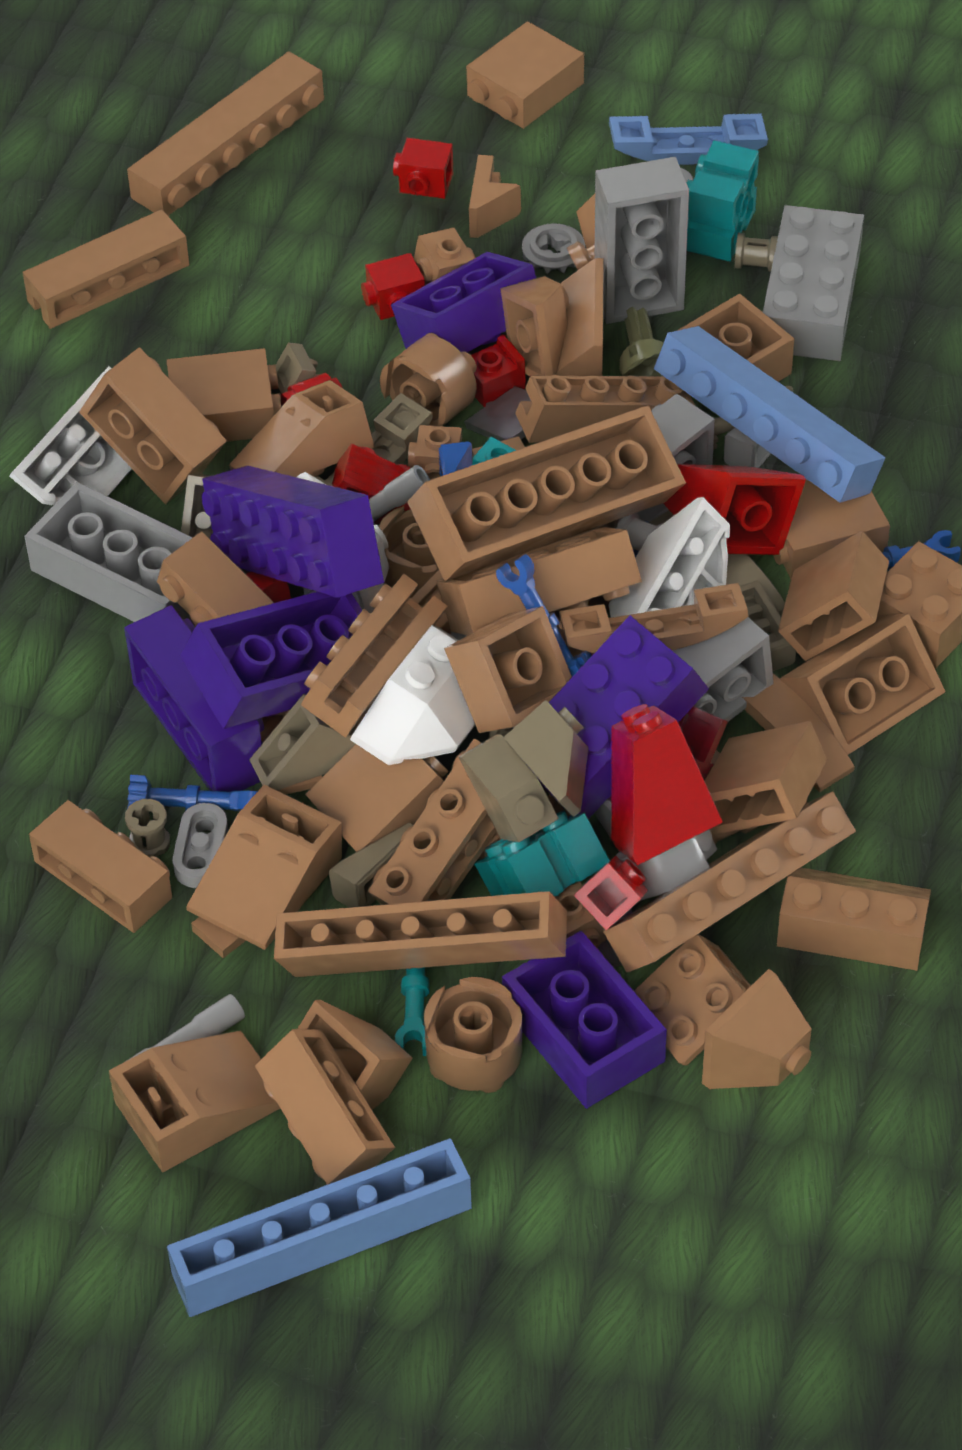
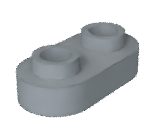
[173,803,228,888]

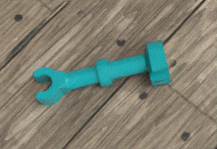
[395,967,431,1056]

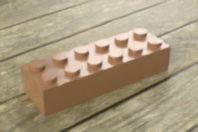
[407,405,686,582]

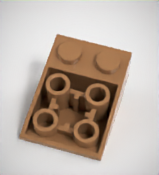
[229,380,375,477]
[187,784,342,950]
[109,1031,280,1173]

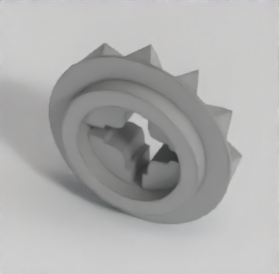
[522,224,585,274]

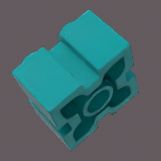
[686,140,759,262]
[475,811,610,897]

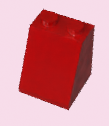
[663,464,806,555]
[611,704,723,865]

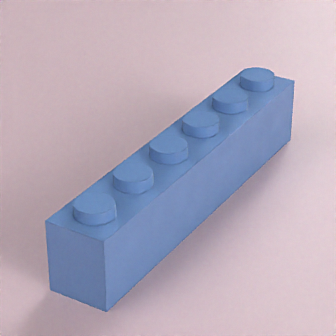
[654,326,885,503]
[167,1138,472,1317]

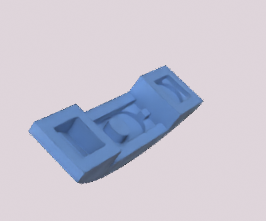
[609,114,768,165]

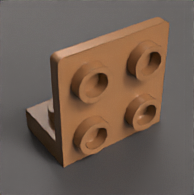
[634,934,751,1066]

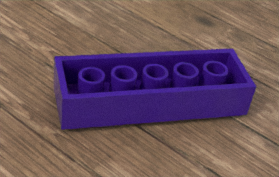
[202,466,384,598]

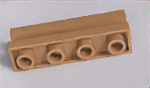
[23,209,189,329]
[515,375,695,443]
[301,574,448,738]

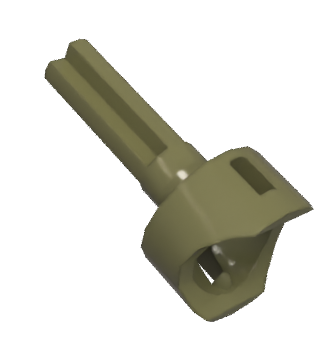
[619,307,664,376]

